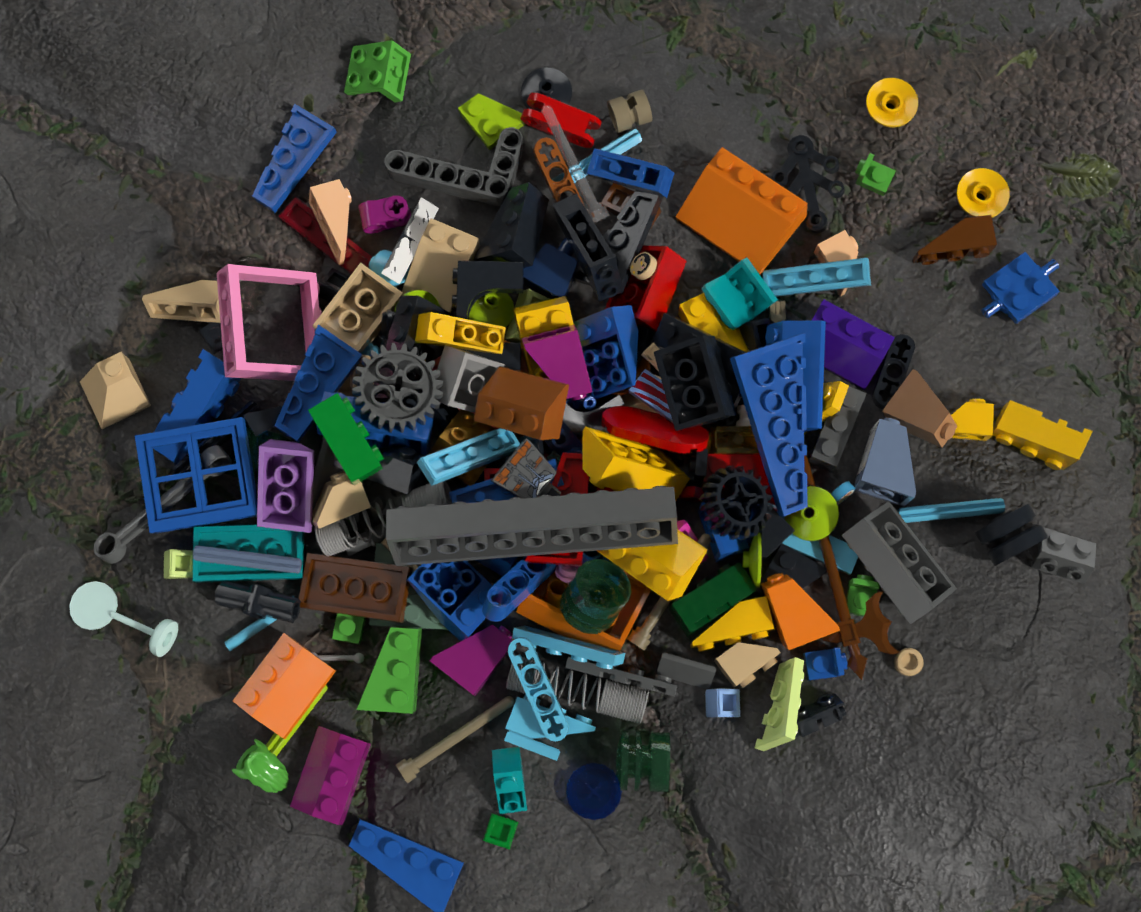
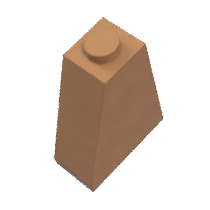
[882,369,957,448]

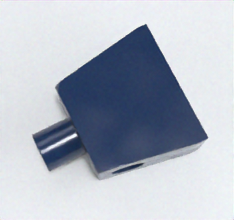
[523,238,578,299]

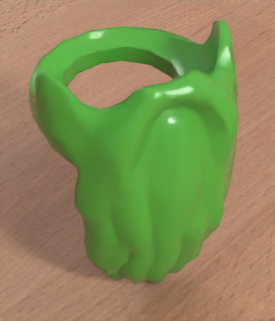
[232,739,289,793]

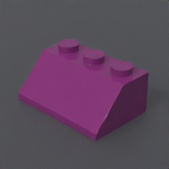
[290,726,371,825]

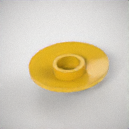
[866,78,918,127]
[957,168,1010,218]

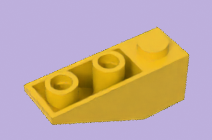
[415,312,506,354]
[690,596,774,652]

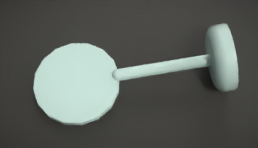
[69,581,178,657]

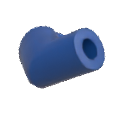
[566,393,596,411]

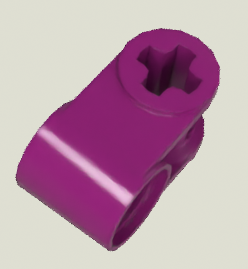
[359,196,411,234]

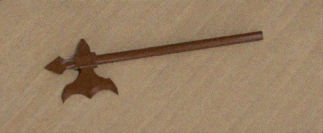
[804,455,901,680]

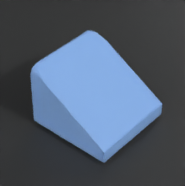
[705,689,740,717]

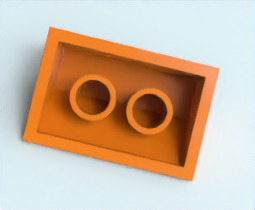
[233,633,336,739]

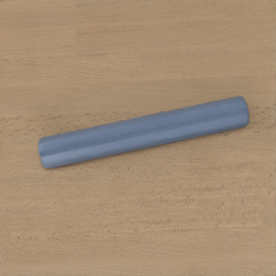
[193,546,302,574]

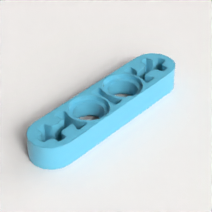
[508,637,569,742]

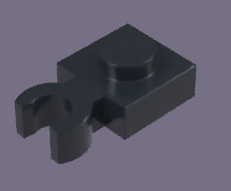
[199,322,250,354]

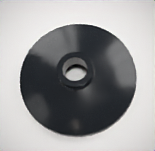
[521,67,572,111]

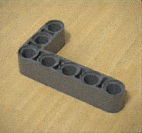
[384,127,523,206]

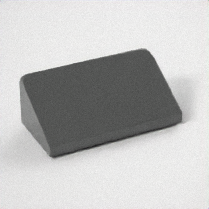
[657,652,716,689]

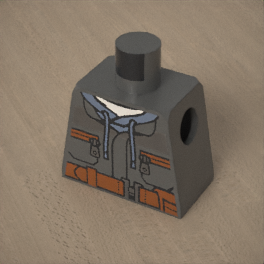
[490,438,562,499]

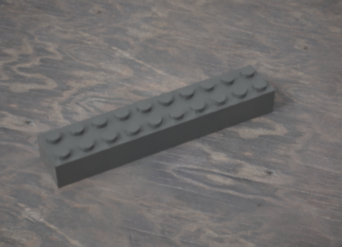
[386,486,678,566]

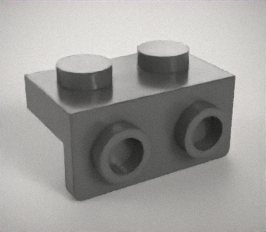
[1032,527,1096,584]

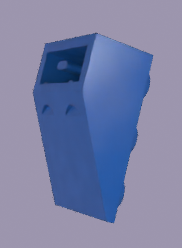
[573,305,638,399]
[407,561,499,642]

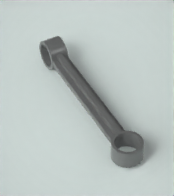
[94,445,232,564]

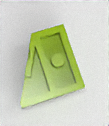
[458,93,525,150]

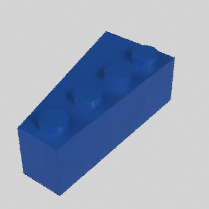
[153,349,241,464]
[317,392,433,456]

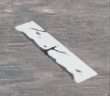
[382,197,439,284]

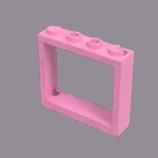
[216,264,322,381]

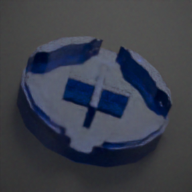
[566,763,622,820]

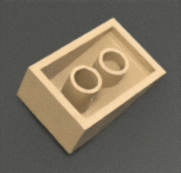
[402,218,480,313]
[312,263,404,353]

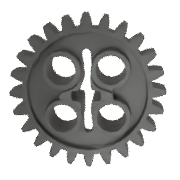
[352,343,443,433]

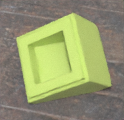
[164,549,193,579]

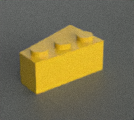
[993,400,1093,470]

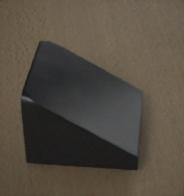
[318,268,349,302]

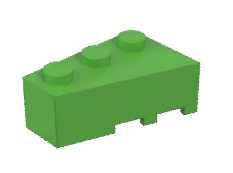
[357,625,422,714]

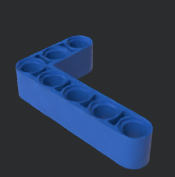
[482,551,624,622]

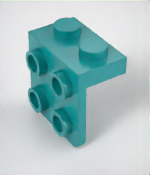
[702,257,778,330]

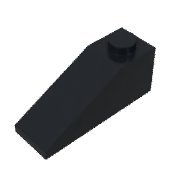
[334,446,425,494]

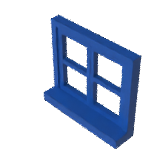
[135,417,258,533]

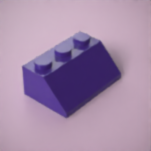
[811,299,895,390]

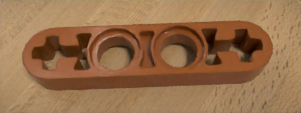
[533,137,584,205]

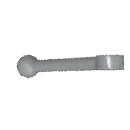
[312,652,364,664]

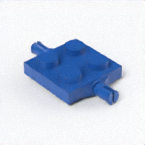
[981,252,1059,324]

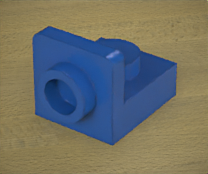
[803,647,847,681]

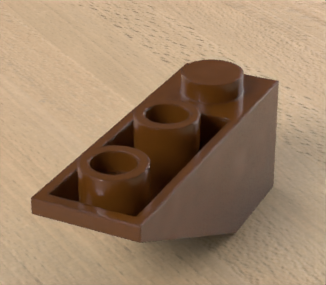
[913,215,997,265]

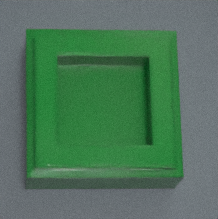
[483,813,518,850]

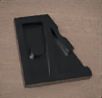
[756,543,827,596]

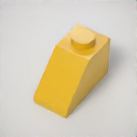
[951,399,994,441]

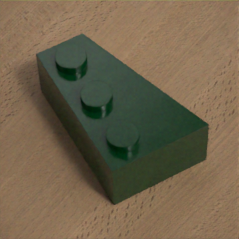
[669,562,758,637]

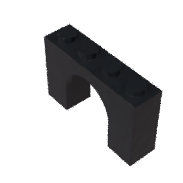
[452,261,524,371]
[374,295,456,408]

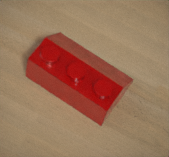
[605,245,687,332]

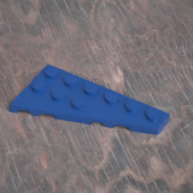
[730,333,808,516]

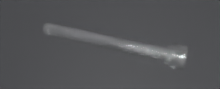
[542,105,610,223]

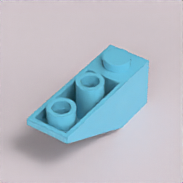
[505,694,596,739]

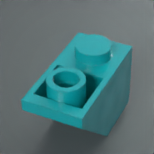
[492,747,527,814]

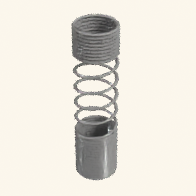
[315,481,452,557]
[506,657,649,724]

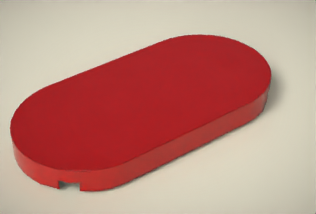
[601,406,709,453]

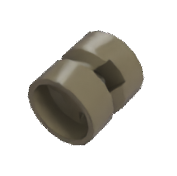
[607,89,653,133]

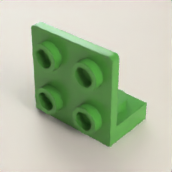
[344,40,411,102]

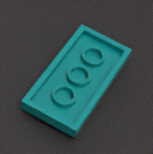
[193,525,304,582]

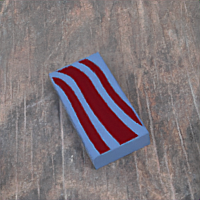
[629,369,673,423]

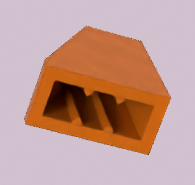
[761,573,840,650]

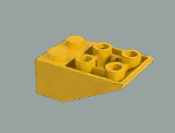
[513,296,574,379]

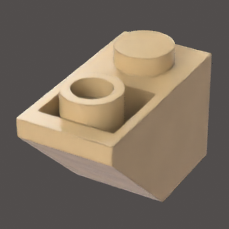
[714,642,780,688]

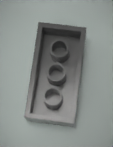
[842,501,957,625]

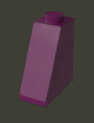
[521,325,593,400]
[430,625,513,696]

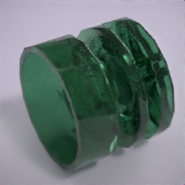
[560,559,632,634]
[616,731,670,792]

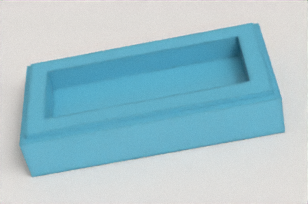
[504,730,560,761]

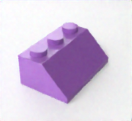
[257,439,314,533]

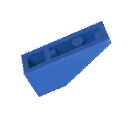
[587,148,674,198]

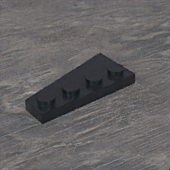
[574,190,662,295]

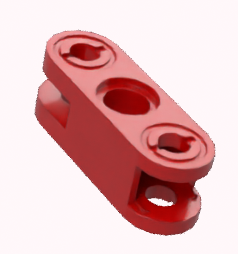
[520,93,602,148]

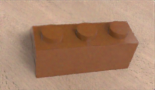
[474,367,569,440]

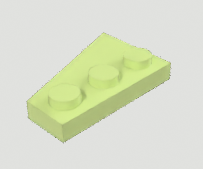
[755,657,804,751]

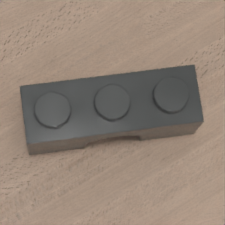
[808,386,867,473]

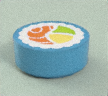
[831,481,856,505]

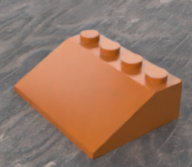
[675,147,808,274]
[516,555,651,651]

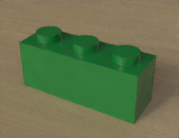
[308,393,384,486]

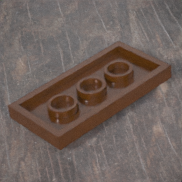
[299,553,413,623]

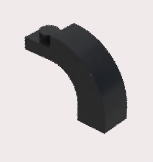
[563,394,624,435]

